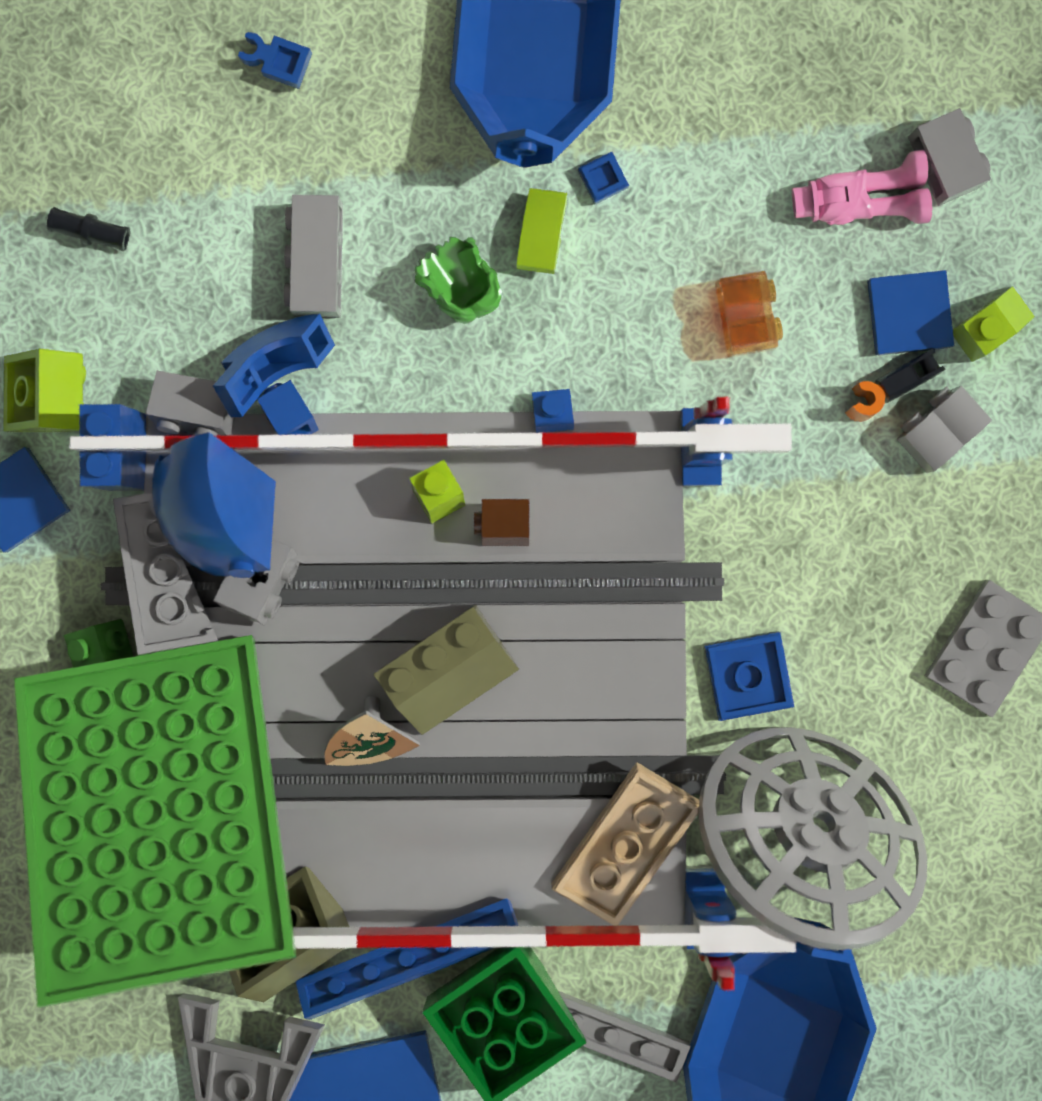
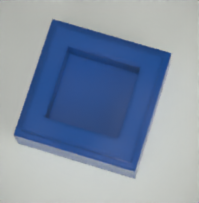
[578,152,629,205]

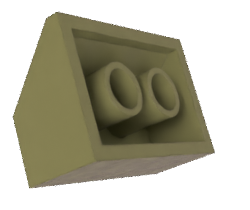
[373,604,519,735]
[229,867,349,1003]

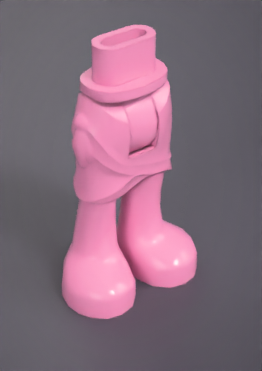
[792,150,933,225]

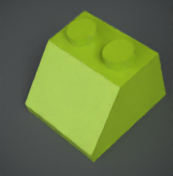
[3,349,86,432]

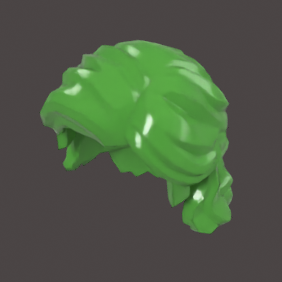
[414,237,502,324]

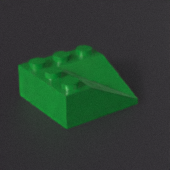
[422,947,586,1101]

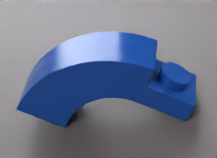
[213,314,335,417]

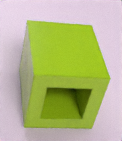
[409,460,465,524]

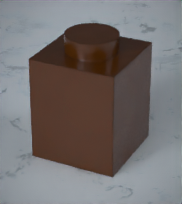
[474,499,529,546]

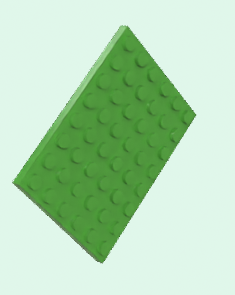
[14,635,297,1008]

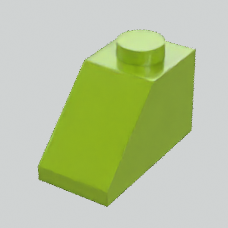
[953,286,1035,362]

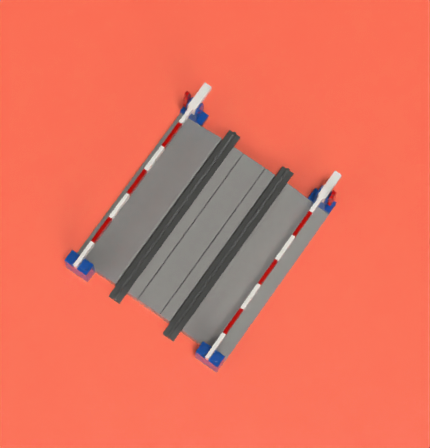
[70,397,796,990]

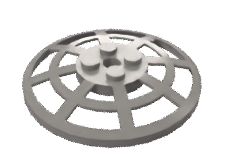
[698,727,927,950]

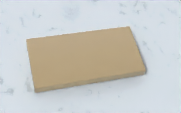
[552,762,699,925]

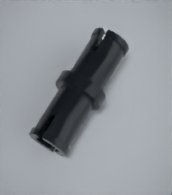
[47,207,130,252]

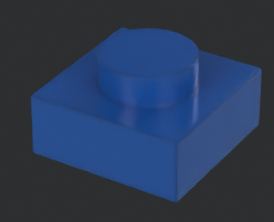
[532,389,574,433]

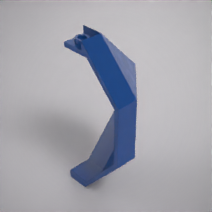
[449,0,621,168]
[683,917,877,1101]

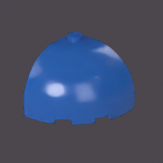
[152,432,276,578]

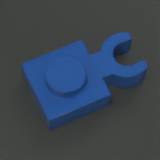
[238,32,312,89]

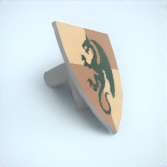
[325,697,420,766]

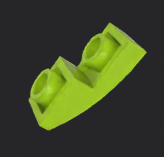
[516,188,567,274]

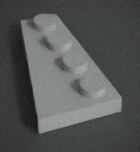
[113,493,218,655]

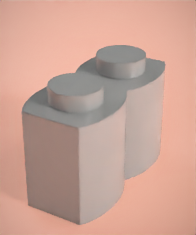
[897,385,992,473]

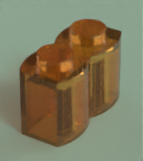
[715,271,783,358]

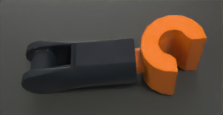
[845,349,946,422]

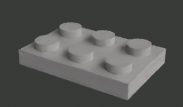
[924,580,1042,718]

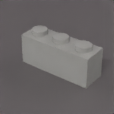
[284,195,343,318]

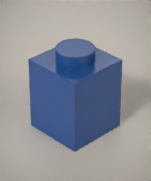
[257,380,319,435]

